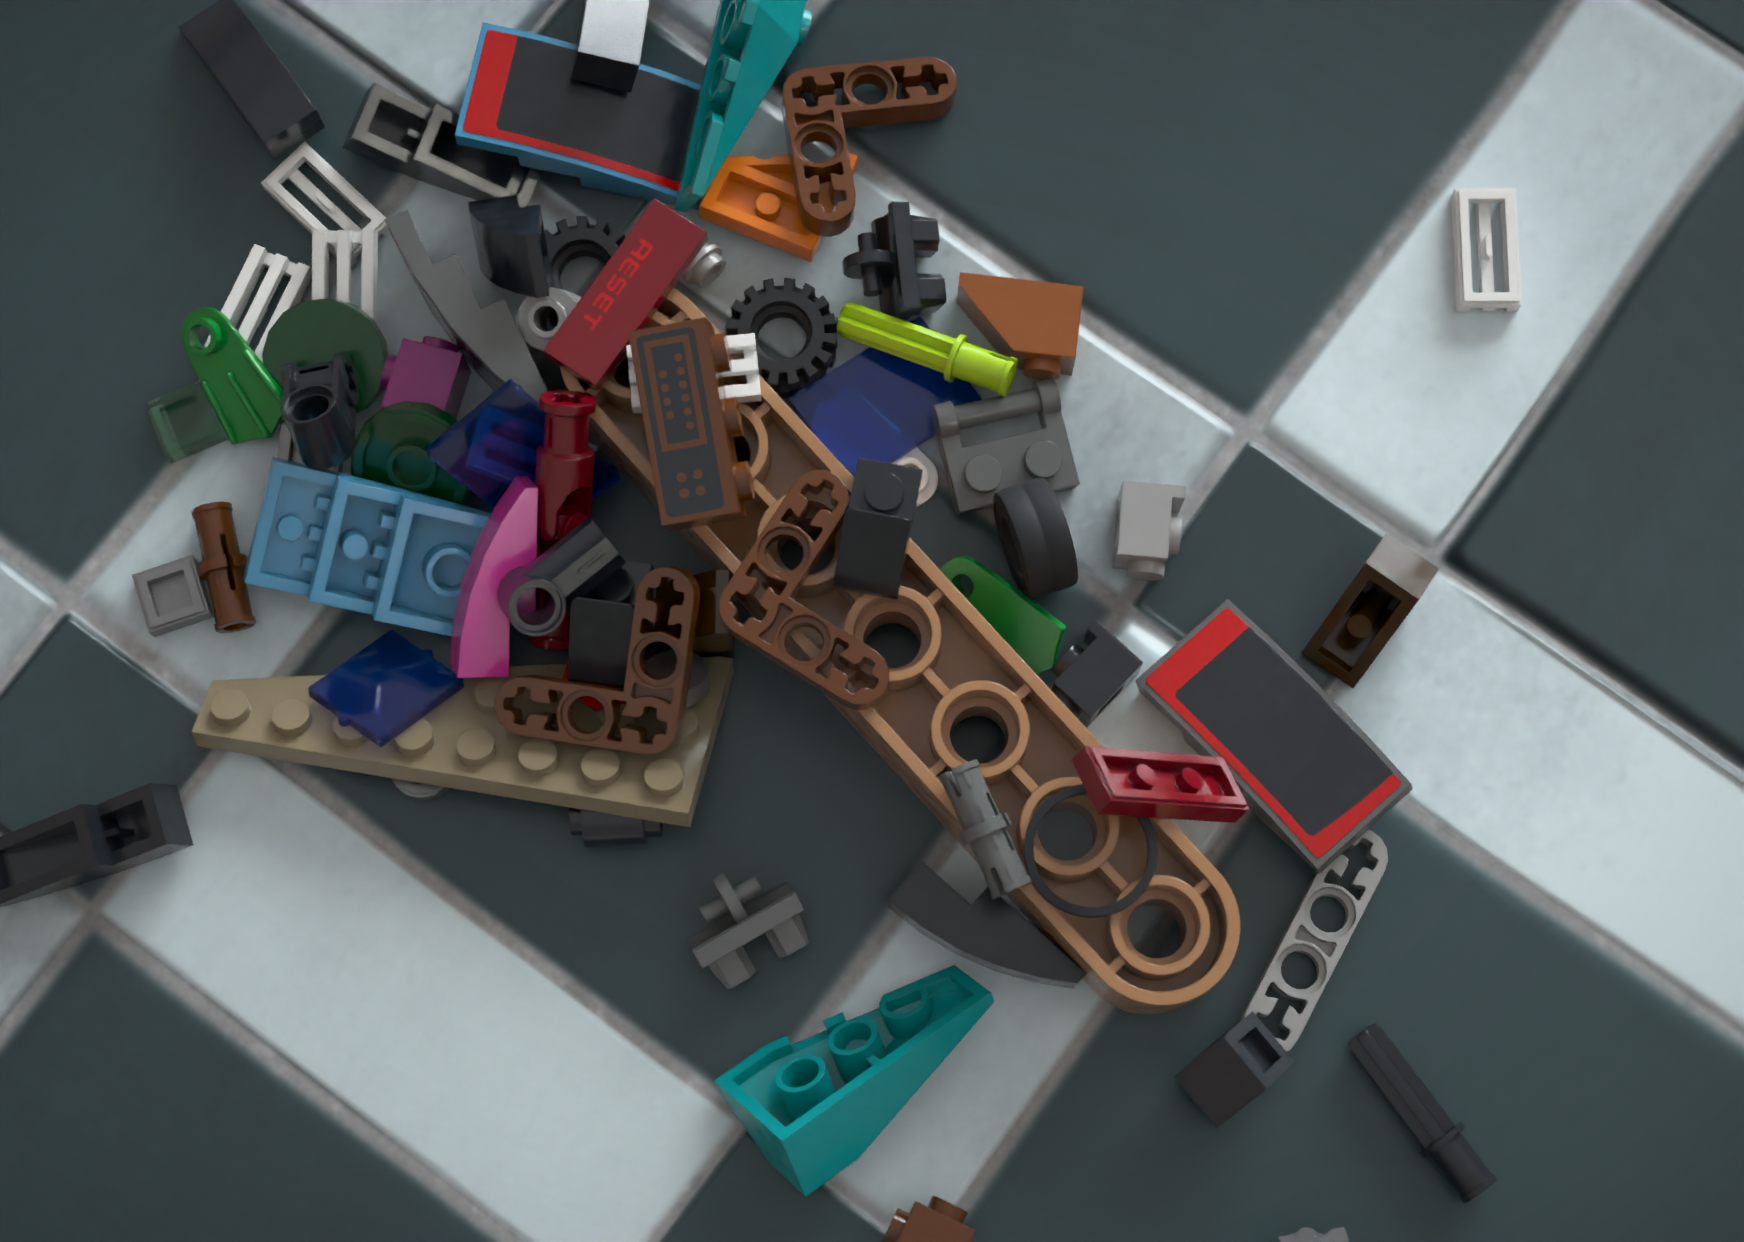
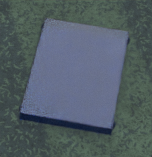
[789,316,982,477]
[426,379,621,509]

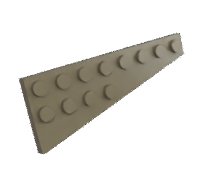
[191,656,734,827]

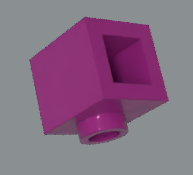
[380,336,471,419]

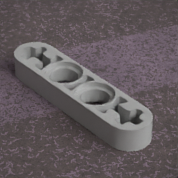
[1240,830,1388,1052]

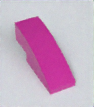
[449,476,538,678]

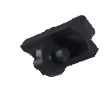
[842,201,947,321]

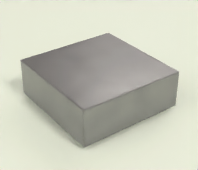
[132,555,214,637]

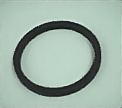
[1024,784,1158,918]

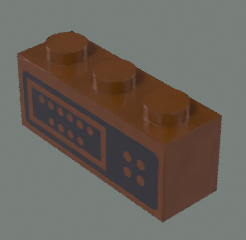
[628,317,755,531]

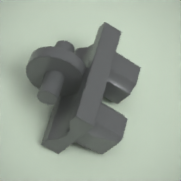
[686,872,809,989]

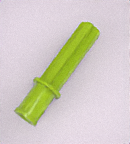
[836,302,1019,397]

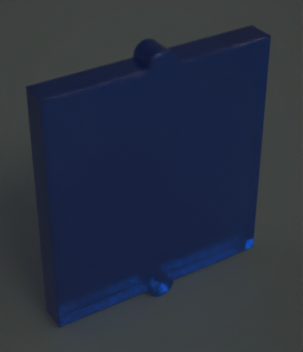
[308,630,464,747]

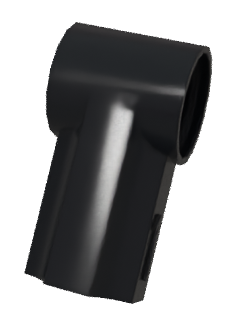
[497,517,626,637]

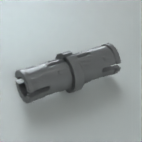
[938,759,1032,899]

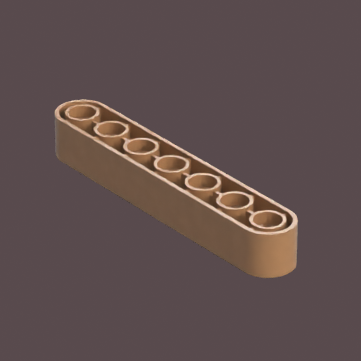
[560,288,1240,1015]

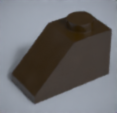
[1301,533,1439,689]
[647,570,736,658]

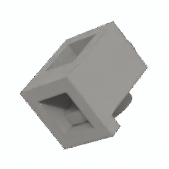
[1112,481,1186,581]

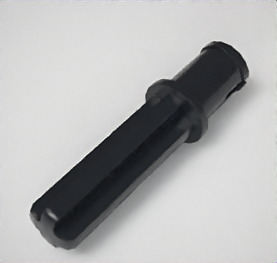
[1348,1023,1497,1203]

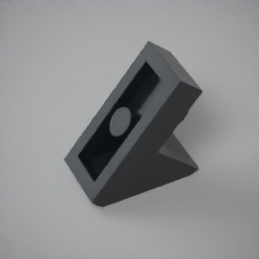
[833,457,923,600]
[568,560,654,688]

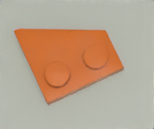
[699,153,858,262]

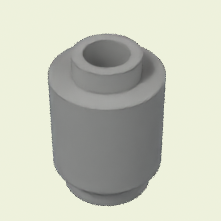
[518,287,581,351]

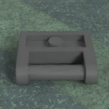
[931,377,1080,516]

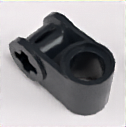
[281,351,360,469]

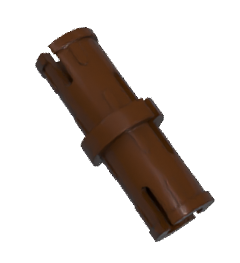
[191,501,256,633]

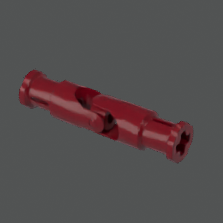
[530,390,596,651]

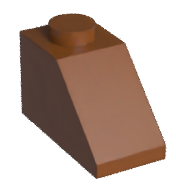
[957,272,1084,380]

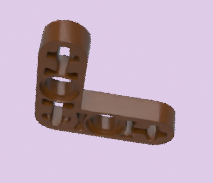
[782,57,957,237]
[719,470,889,710]
[494,566,700,754]

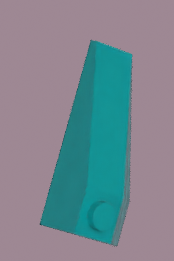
[674,0,812,213]
[714,965,994,1197]

